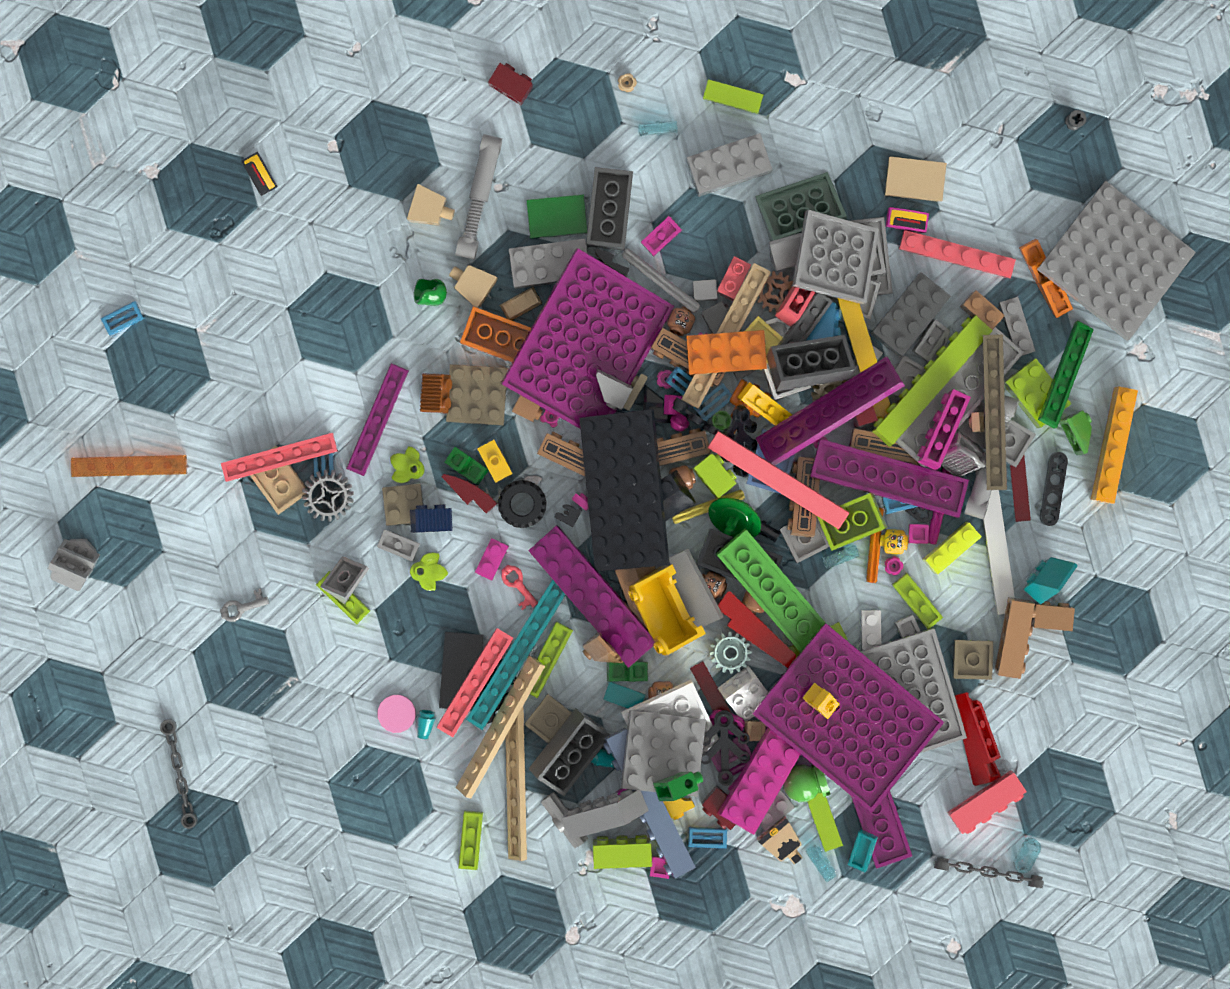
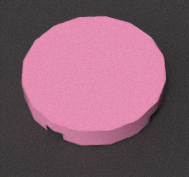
[378,694,416,733]

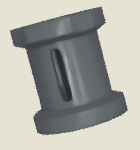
[1065,110,1086,130]

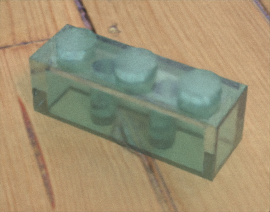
[821,545,860,569]
[806,845,837,882]

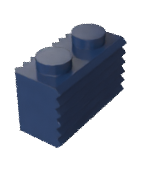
[410,504,453,533]

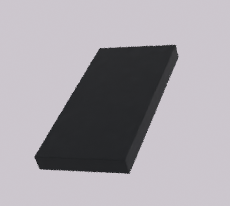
[439,631,484,711]

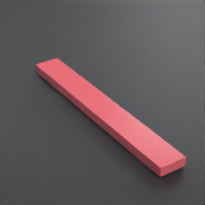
[708,431,849,529]

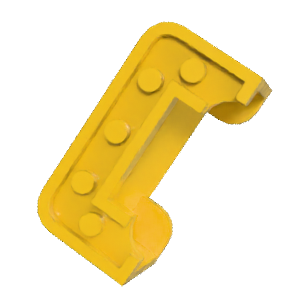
[628,564,706,655]

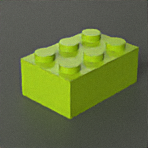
[1004,359,1071,428]
[692,453,737,498]
[817,493,887,551]
[593,834,652,869]

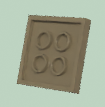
[446,364,508,426]

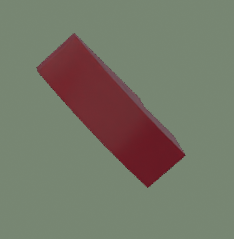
[441,474,498,514]

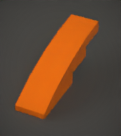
[1019,239,1073,318]

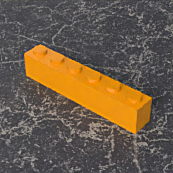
[1090,386,1138,504]

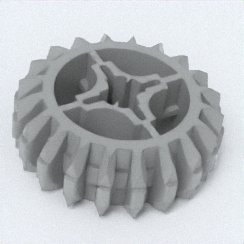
[302,469,354,521]

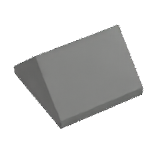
[769,233,802,271]
[320,556,369,604]

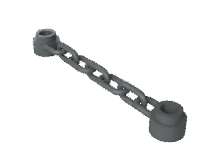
[160,719,198,829]
[934,857,1044,889]

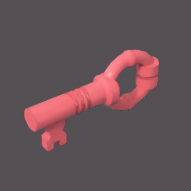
[501,565,538,610]

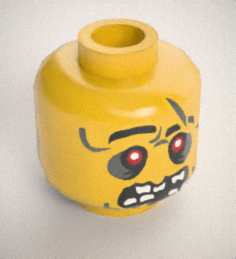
[880,529,909,555]

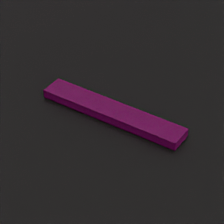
[346,363,409,476]

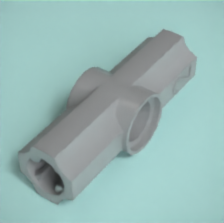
[541,792,588,848]

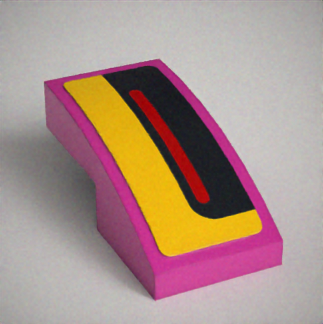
[886,207,929,233]

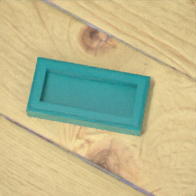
[603,682,646,709]
[848,829,878,872]

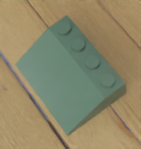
[755,172,847,242]

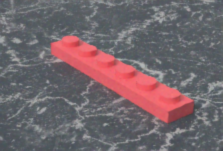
[899,230,1016,279]
[221,433,338,482]
[436,628,513,737]

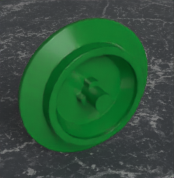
[708,498,761,538]

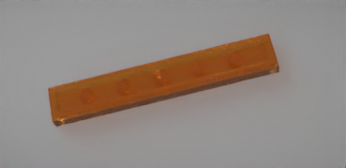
[71,455,188,477]

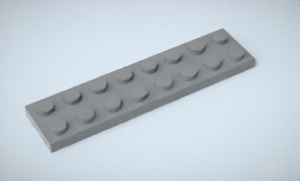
[896,327,1024,467]
[892,356,1036,467]

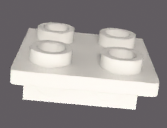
[718,666,768,721]

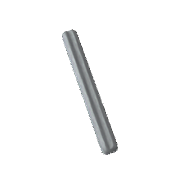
[622,248,700,313]

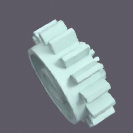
[709,631,752,674]

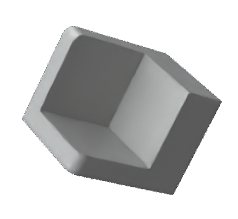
[692,280,717,302]

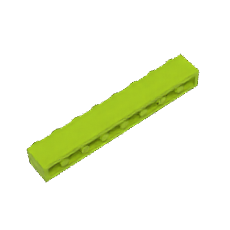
[872,315,993,447]

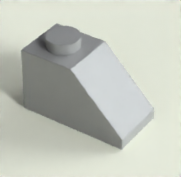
[596,369,632,410]

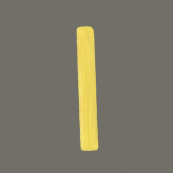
[672,490,745,524]

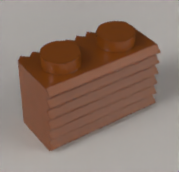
[420,373,452,414]

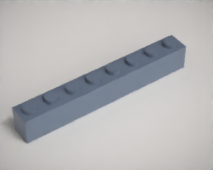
[603,728,696,878]

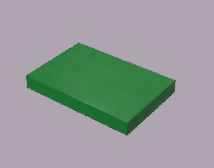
[527,194,587,239]

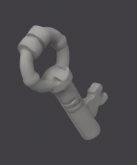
[220,589,269,622]

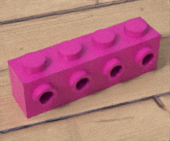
[917,389,971,470]

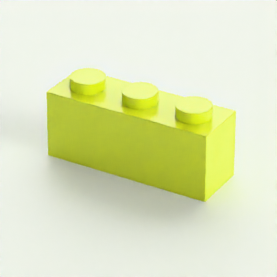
[922,522,982,575]

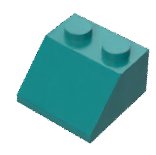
[1023,557,1078,605]

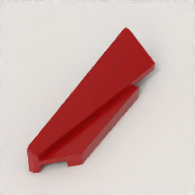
[717,591,796,668]
[955,692,1001,786]

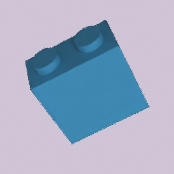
[806,303,842,341]

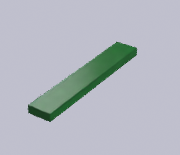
[1038,320,1094,429]

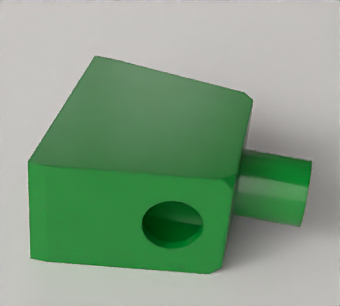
[653,771,703,801]

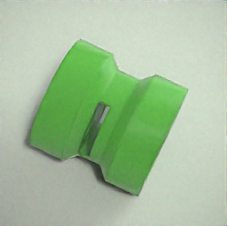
[711,411,731,430]

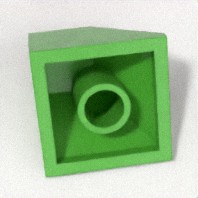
[1059,410,1092,455]

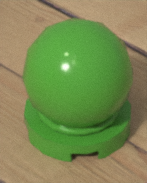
[783,764,831,802]

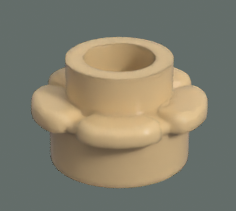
[618,73,637,92]

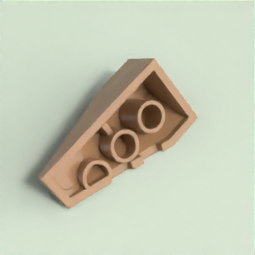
[582,632,623,663]

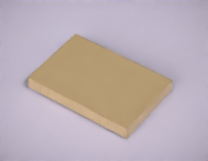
[885,157,947,202]
[250,446,307,515]

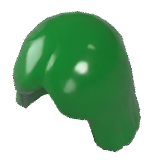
[413,279,447,306]

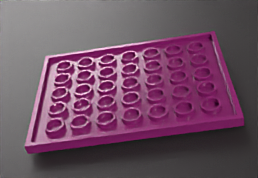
[501,248,674,429]
[751,623,944,813]

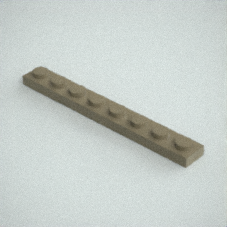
[983,334,1007,490]

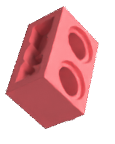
[717,256,751,301]

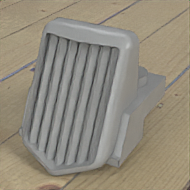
[941,429,986,477]
[48,539,100,591]

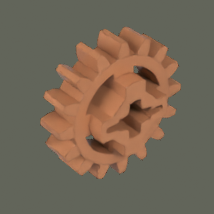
[757,271,793,313]

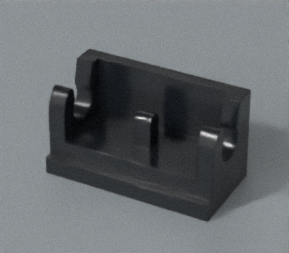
[554,505,582,527]

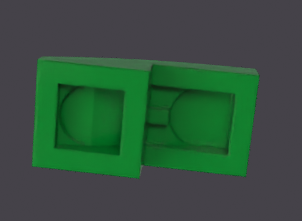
[444,447,488,485]
[607,662,648,682]

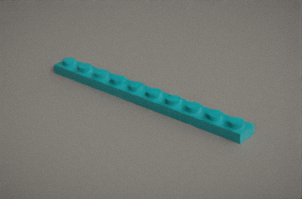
[466,579,566,730]

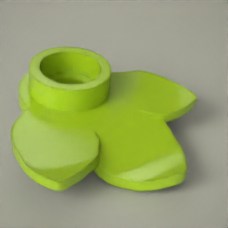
[390,446,425,483]
[410,553,448,591]

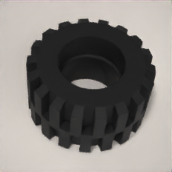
[498,480,547,528]

